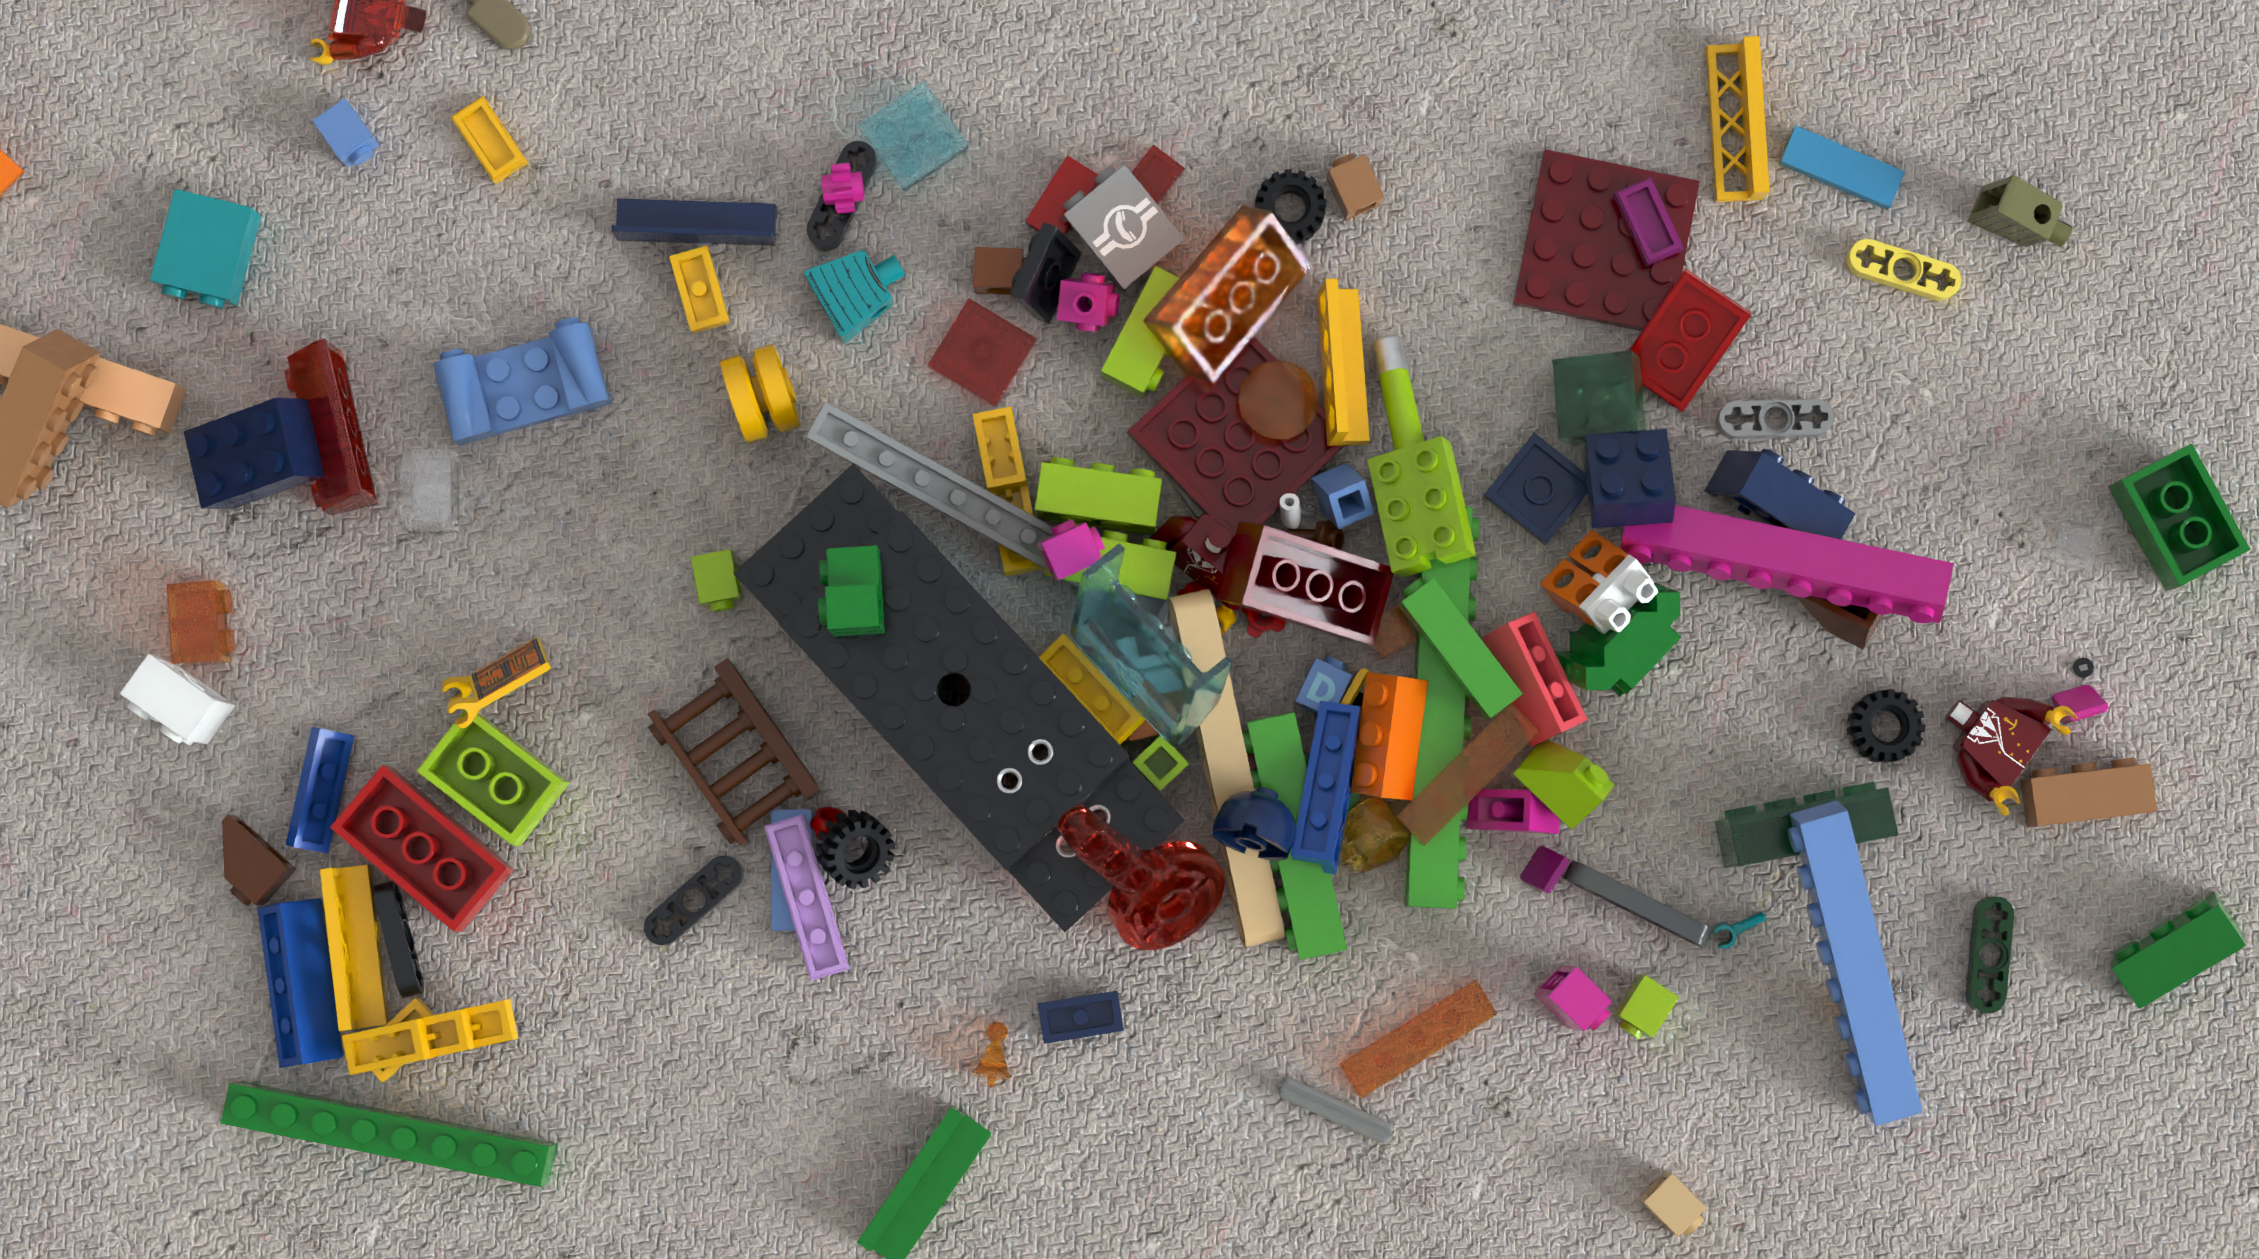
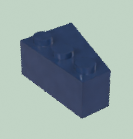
[1704,449,1856,539]

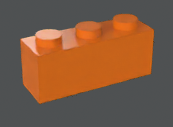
[1350,672,1428,800]

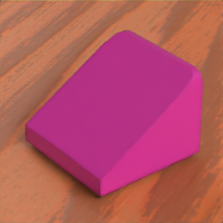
[2052,685,2109,724]

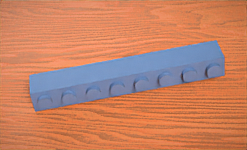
[1787,800,1923,1126]

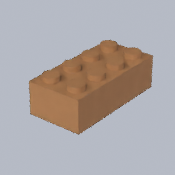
[0,329,100,508]

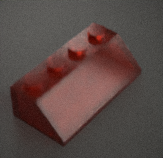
[285,338,378,516]

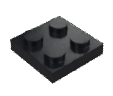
[1010,222,1082,324]

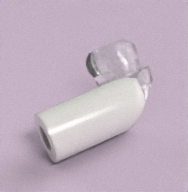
[1280,493,1317,529]

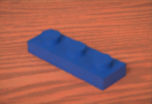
[285,727,354,853]

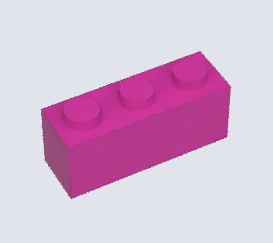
[1533,965,1613,1031]

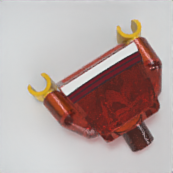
[310,0,426,66]

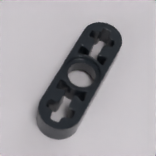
[807,141,877,251]
[644,856,744,945]
[373,880,424,998]

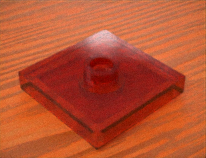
[928,298,1037,408]

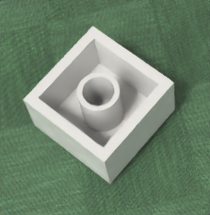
[120,654,235,746]

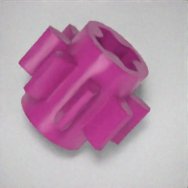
[821,162,865,214]

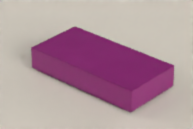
[1613,177,1684,267]

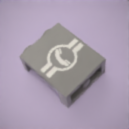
[1060,164,1185,291]

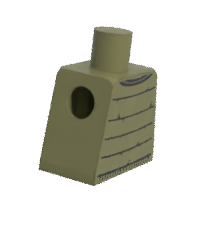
[1967,175,2072,247]

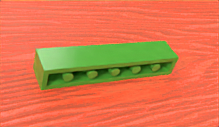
[1242,710,1347,960]

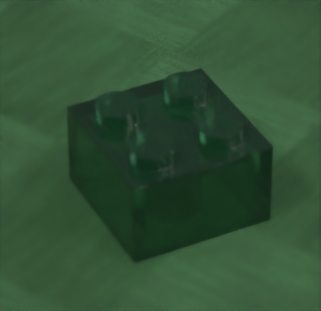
[1552,350,1646,444]

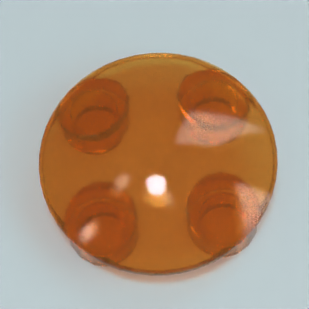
[1239,361,1319,440]

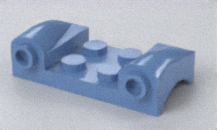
[433,317,613,446]

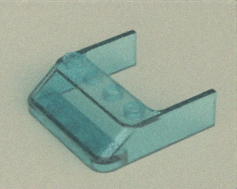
[1070,543,1232,747]

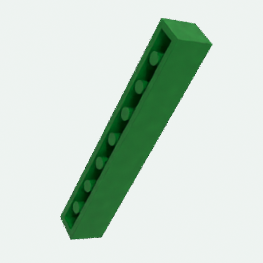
[220,1081,557,1187]

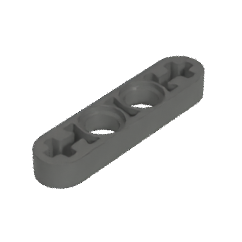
[1564,860,1713,948]

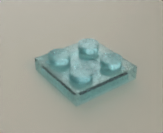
[859,81,969,192]

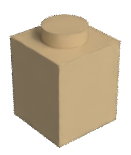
[1638,1171,1707,1237]

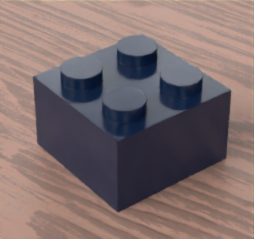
[1584,429,1676,528]

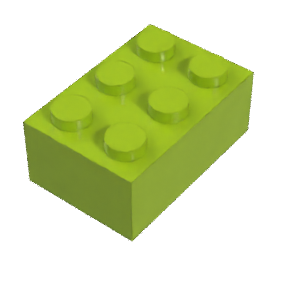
[1035,457,1162,536]
[417,710,570,847]

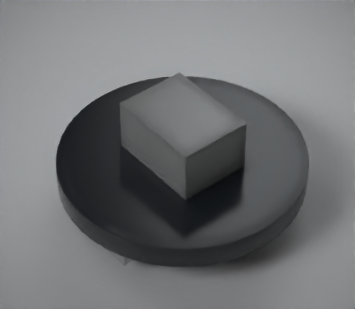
[2073,658,2094,678]

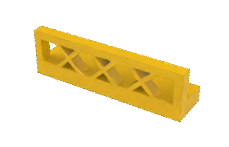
[1705,36,1770,202]
[1316,278,1370,446]
[320,864,389,1031]

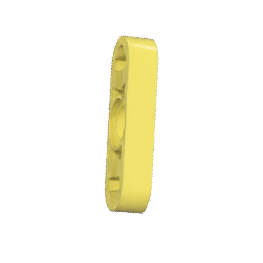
[1846,239,1962,301]

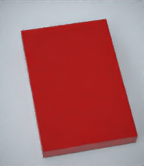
[1617,268,1752,412]

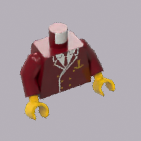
[1139,513,1240,635]
[1945,697,2077,816]

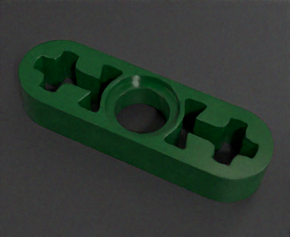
[1965,896,2014,1013]

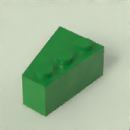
[2111,891,2246,1009]

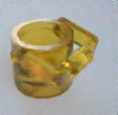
[1341,797,1410,873]

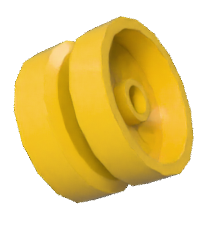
[720,343,801,444]

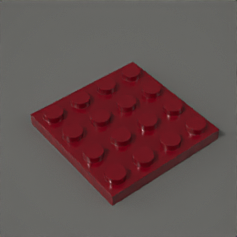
[1513,149,1700,331]
[1127,324,1345,535]

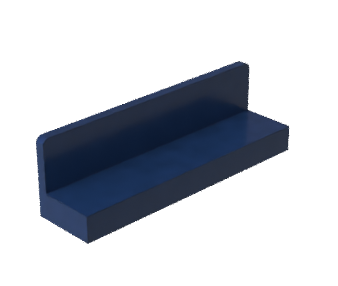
[611,199,777,246]

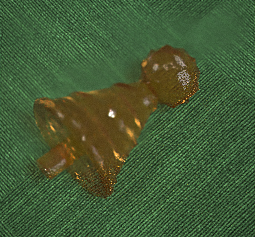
[972,1022,1012,1088]

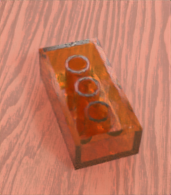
[1143,205,1311,383]

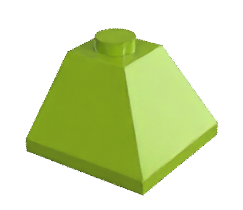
[1513,740,1615,830]

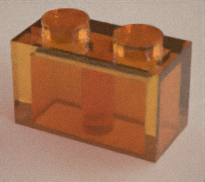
[166,580,235,667]

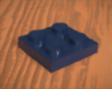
[1483,433,1588,545]

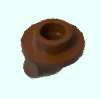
[1286,520,1345,550]

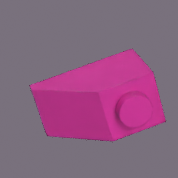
[1466,789,1560,834]

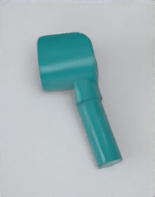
[1712,912,1766,949]

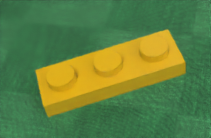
[1039,633,1146,745]

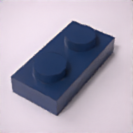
[1038,990,1124,1044]

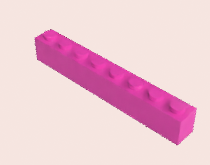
[1621,505,1954,623]

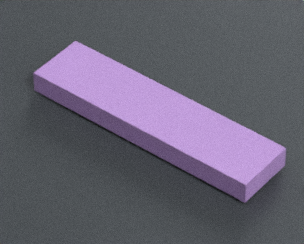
[764,814,850,981]

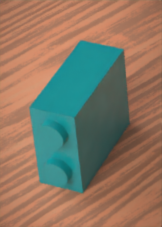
[150,189,261,309]

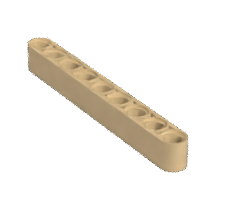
[1168,589,1285,948]

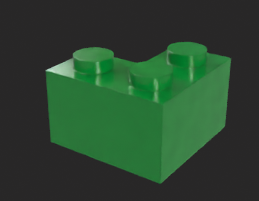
[818,545,885,637]

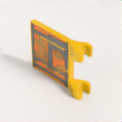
[441,637,551,728]

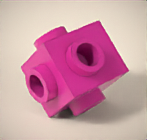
[1057,273,1120,331]

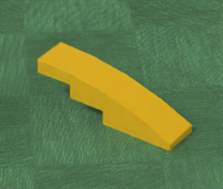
[972,406,1044,577]
[341,999,518,1075]

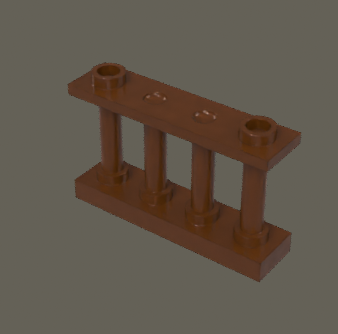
[648,658,822,847]

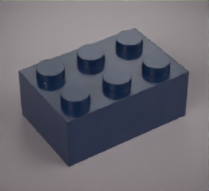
[184,397,325,509]

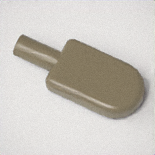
[466,0,531,50]

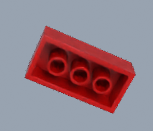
[329,765,515,932]

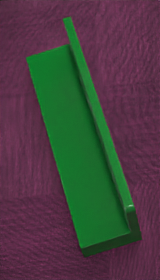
[857,1106,991,1259]

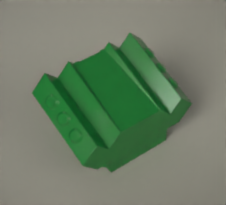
[1554,582,1681,697]

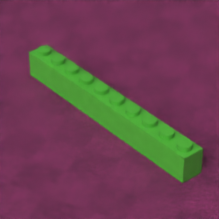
[1405,506,1479,909]

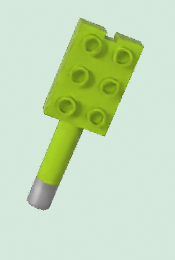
[1367,336,1476,578]

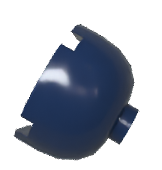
[1212,787,1296,861]

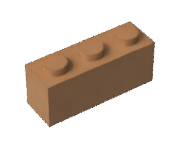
[2020,757,2158,828]

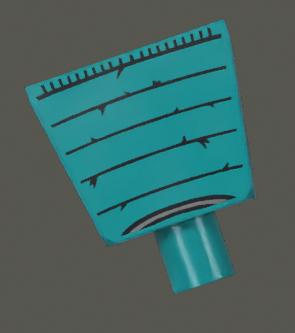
[804,250,906,344]

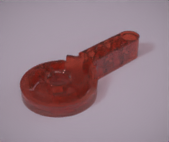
[1058,806,1225,950]

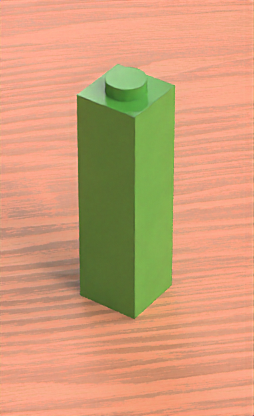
[1398,577,1523,721]

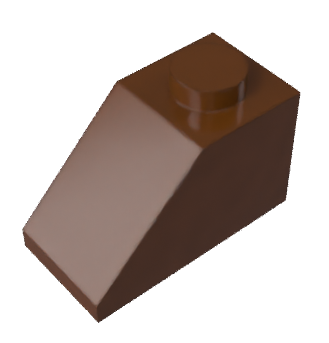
[1795,596,1883,650]
[222,815,297,906]

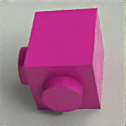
[1037,519,1105,581]

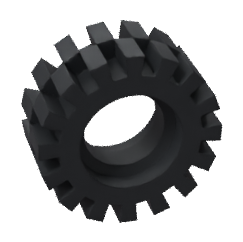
[1254,169,1327,246]
[1847,689,1926,763]
[815,810,895,889]

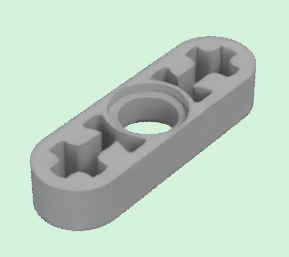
[1716,399,1834,439]

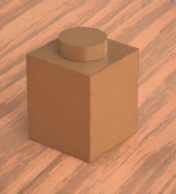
[1326,154,1384,221]

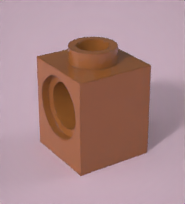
[973,247,1026,295]

